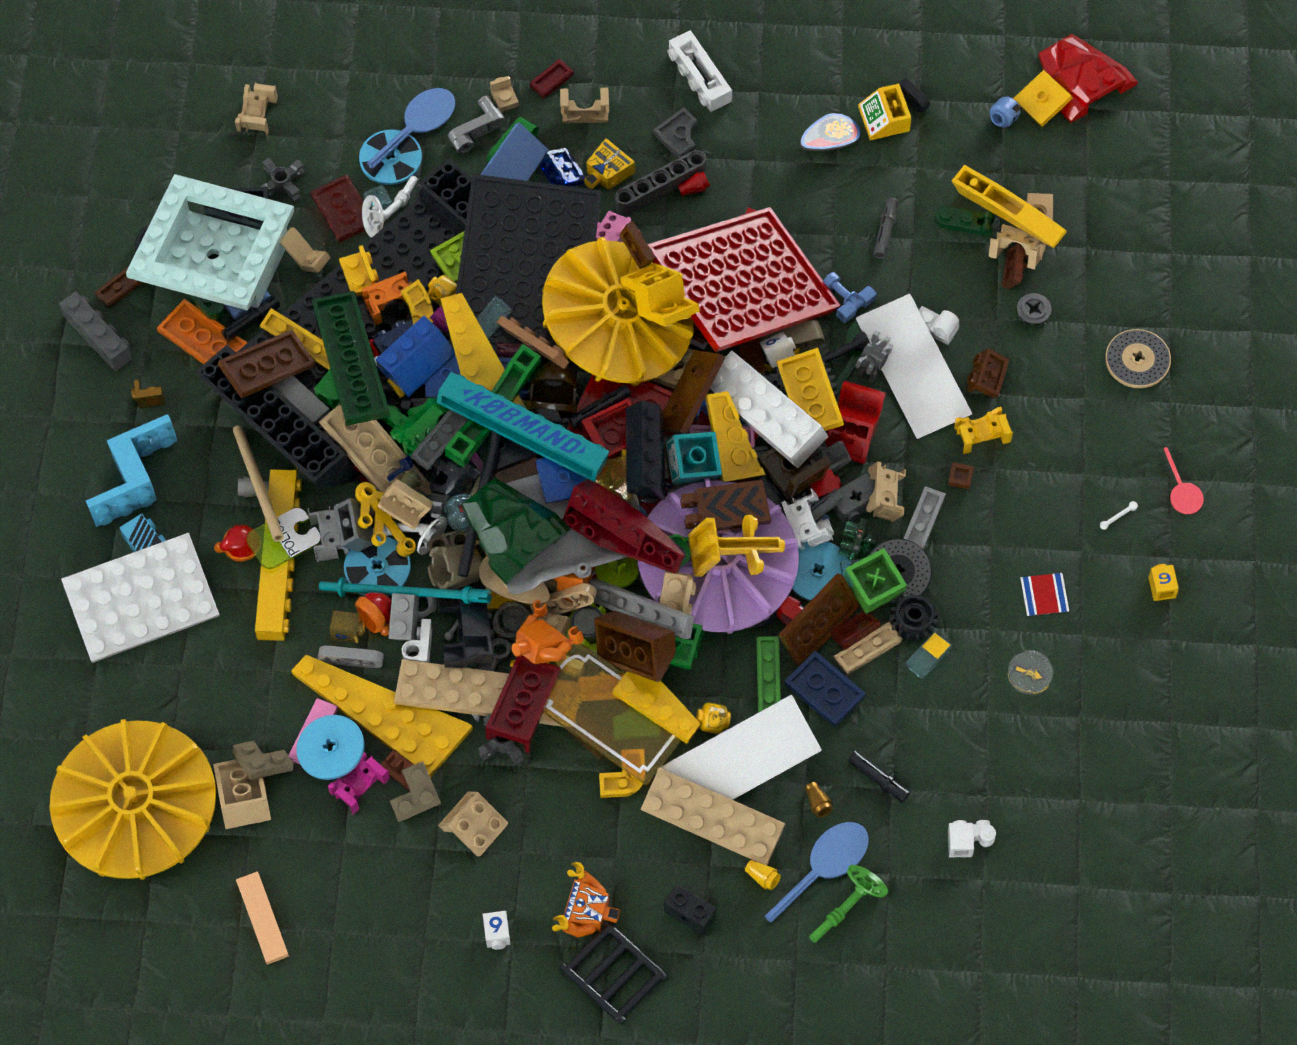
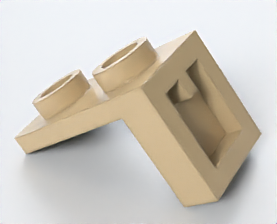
[280,227,331,273]

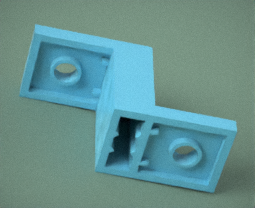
[86,414,177,527]

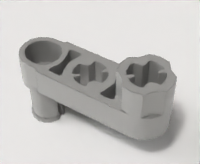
[448,96,505,154]

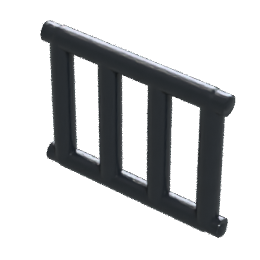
[559,920,669,1025]

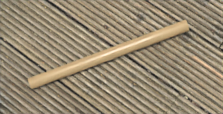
[233,425,284,542]

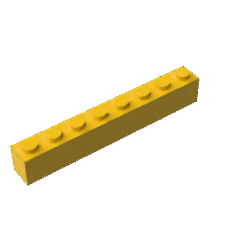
[255,470,302,641]

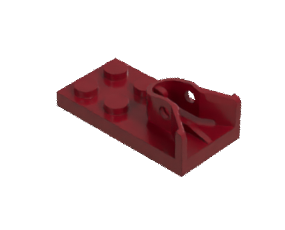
[486,655,561,753]

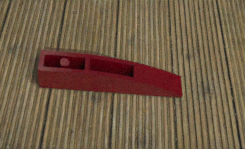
[562,479,685,574]

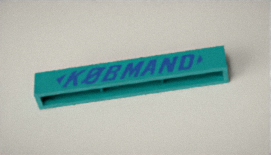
[437,372,609,482]

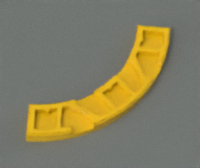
[387,279,433,399]

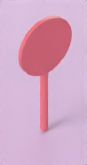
[1164,447,1204,514]

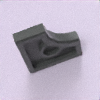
[653,107,698,158]

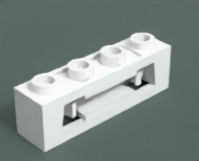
[668,30,732,112]

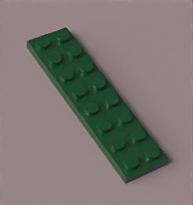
[312,291,390,426]

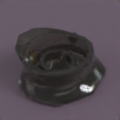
[492,601,533,643]

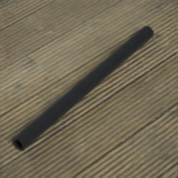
[457,431,502,577]

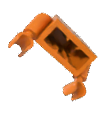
[512,600,584,664]

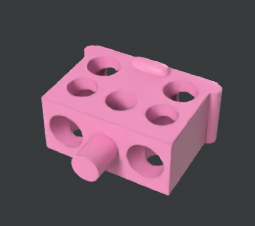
[595,211,631,242]

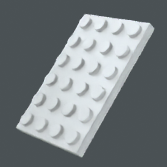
[61,533,220,663]

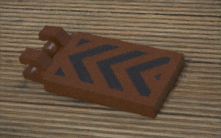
[680,480,771,531]

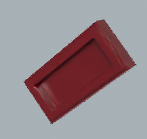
[529,59,574,99]

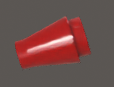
[677,171,710,197]

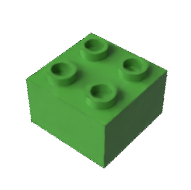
[843,548,907,614]

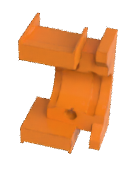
[361,272,412,326]

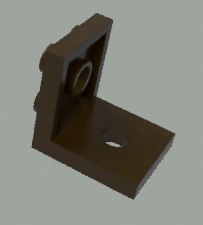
[758,448,831,502]

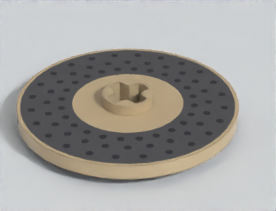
[1105,329,1171,388]

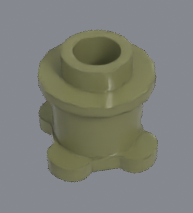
[399,470,421,489]

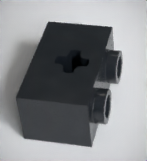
[664,884,716,936]

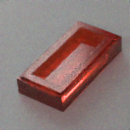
[831,611,880,650]

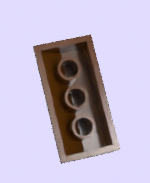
[594,610,676,682]

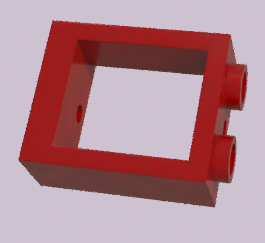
[580,398,635,461]

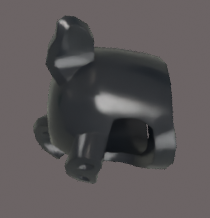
[429,456,481,497]

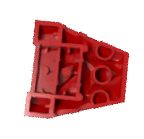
[1038,34,1138,123]

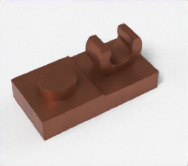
[1001,243,1029,290]
[380,750,414,791]

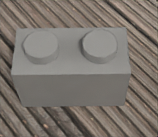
[389,593,419,641]

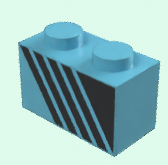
[119,513,166,552]

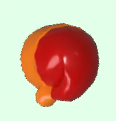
[214,524,261,562]
[355,592,392,636]

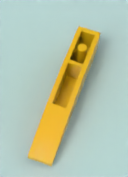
[952,165,1067,248]

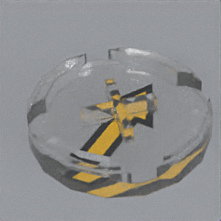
[1008,650,1053,695]

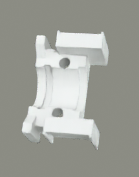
[781,489,833,550]

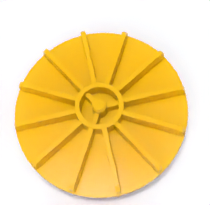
[542,237,694,386]
[49,719,216,880]

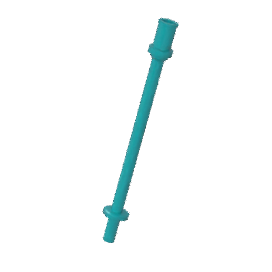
[319,577,492,604]

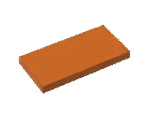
[156,298,247,364]

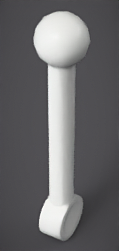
[1100,501,1138,530]

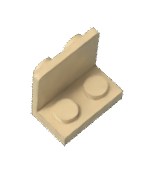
[438,792,508,856]

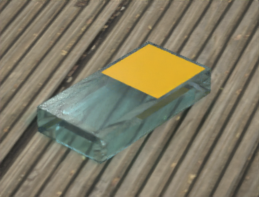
[905,631,952,679]

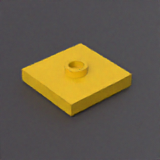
[1013,70,1073,127]

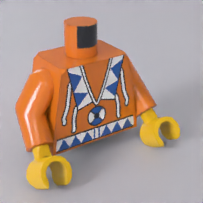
[552,862,620,938]

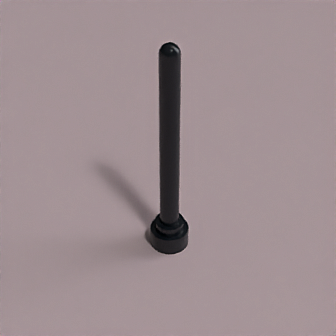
[821,331,870,364]

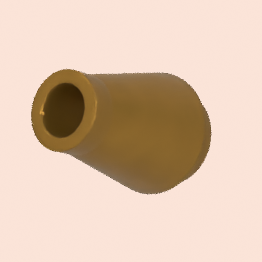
[805,782,833,818]

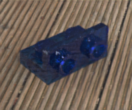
[540,148,586,187]

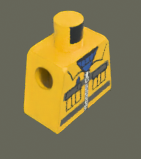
[584,139,635,189]

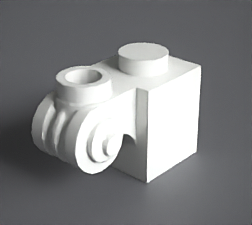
[948,820,996,857]

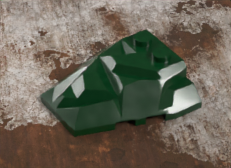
[462,478,571,585]

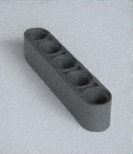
[615,150,706,215]

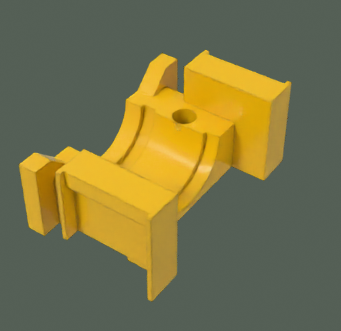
[954,407,1013,455]

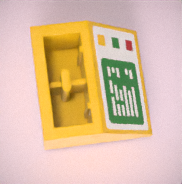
[858,84,911,141]

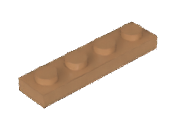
[497,315,569,369]

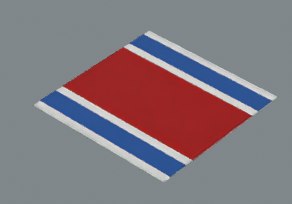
[1020,573,1069,616]

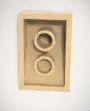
[213,759,271,829]

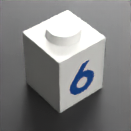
[760,332,796,368]
[483,911,511,950]

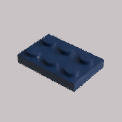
[784,651,866,727]

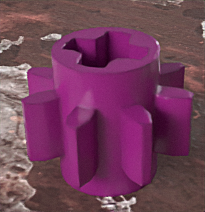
[429,306,449,333]

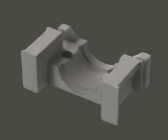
[307,504,349,563]

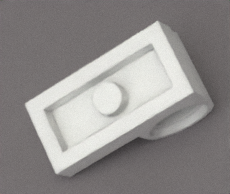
[919,306,959,345]
[402,619,432,663]

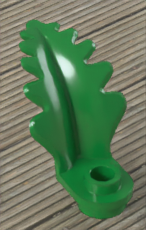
[390,398,449,445]

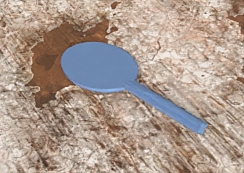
[367,88,455,168]
[765,822,869,922]

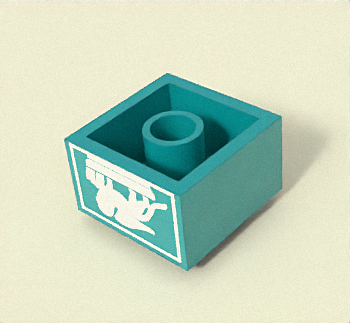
[665,432,722,485]

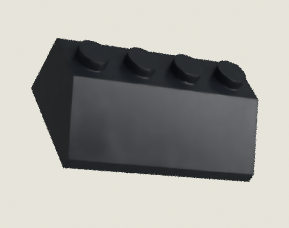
[626,401,665,501]

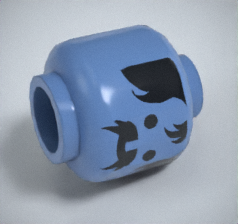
[990,97,1021,128]

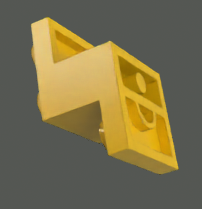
[621,263,700,327]

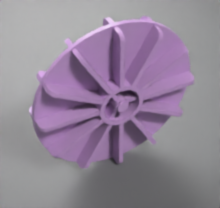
[638,478,799,634]

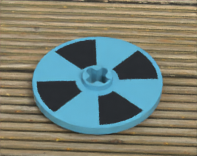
[359,130,422,185]
[344,536,411,596]

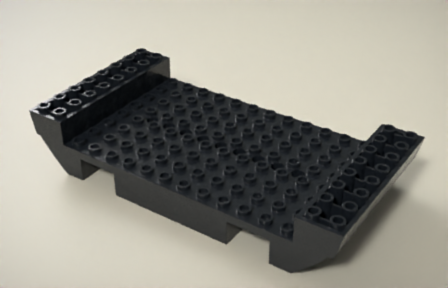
[195,158,472,490]

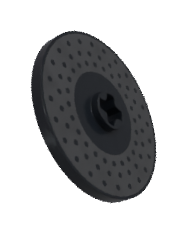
[869,538,932,604]

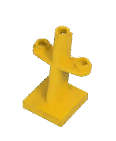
[688,515,785,577]

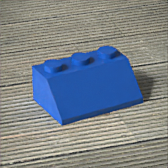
[376,316,455,398]

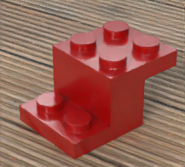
[825,381,886,464]

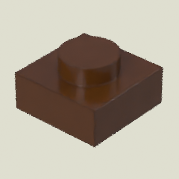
[948,462,974,490]

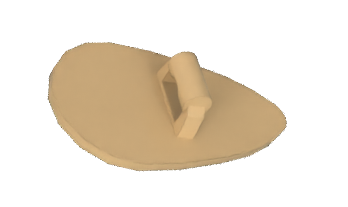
[479,556,550,604]

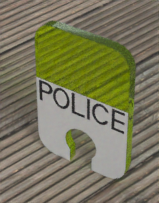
[246,508,320,569]

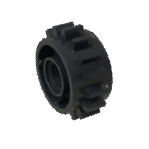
[889,593,939,642]

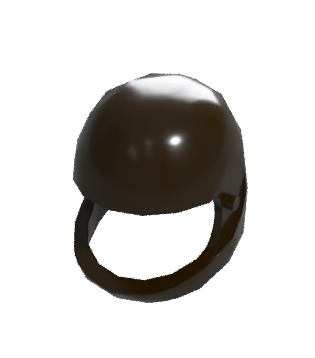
[527,362,579,414]

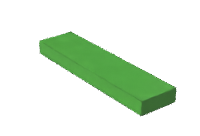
[756,636,781,713]

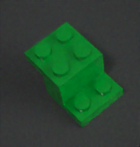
[670,623,705,670]

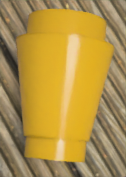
[745,860,781,890]

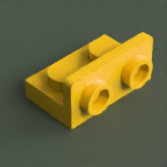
[339,245,379,297]

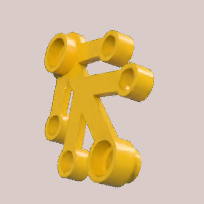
[355,482,416,557]

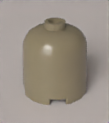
[428,544,483,590]

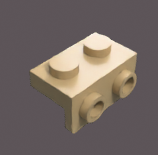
[378,479,433,530]

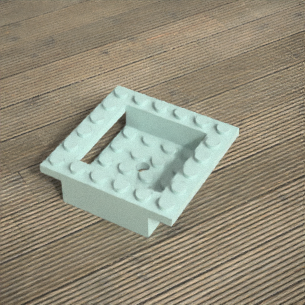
[126,174,294,310]

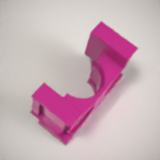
[328,752,390,815]

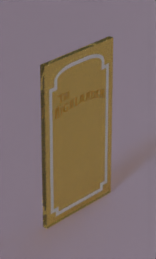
[543,644,682,786]

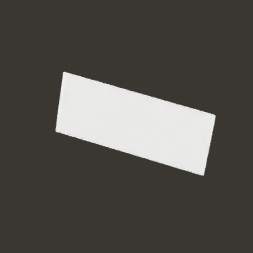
[856,294,972,439]
[657,695,821,800]

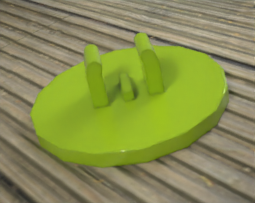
[595,557,639,588]

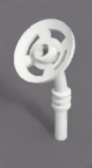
[362,176,418,237]
[372,516,448,555]

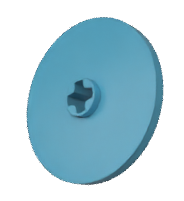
[791,541,851,601]
[296,715,365,780]

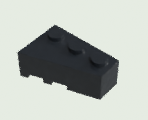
[204,187,271,230]

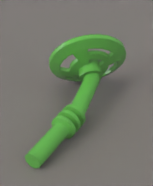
[809,865,888,943]

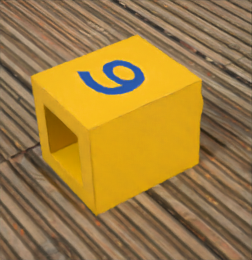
[1148,564,1179,601]

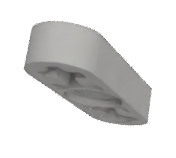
[318,646,384,668]

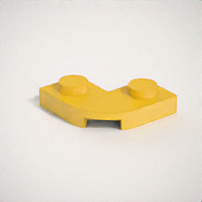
[599,749,645,798]

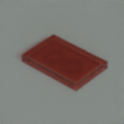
[310,174,373,243]

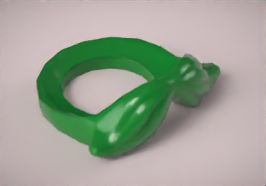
[668,534,691,567]

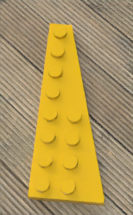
[440,293,526,408]
[291,655,473,778]

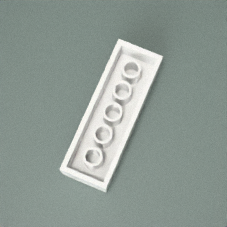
[708,351,828,468]

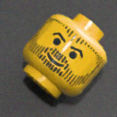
[428,275,457,307]
[696,702,731,734]

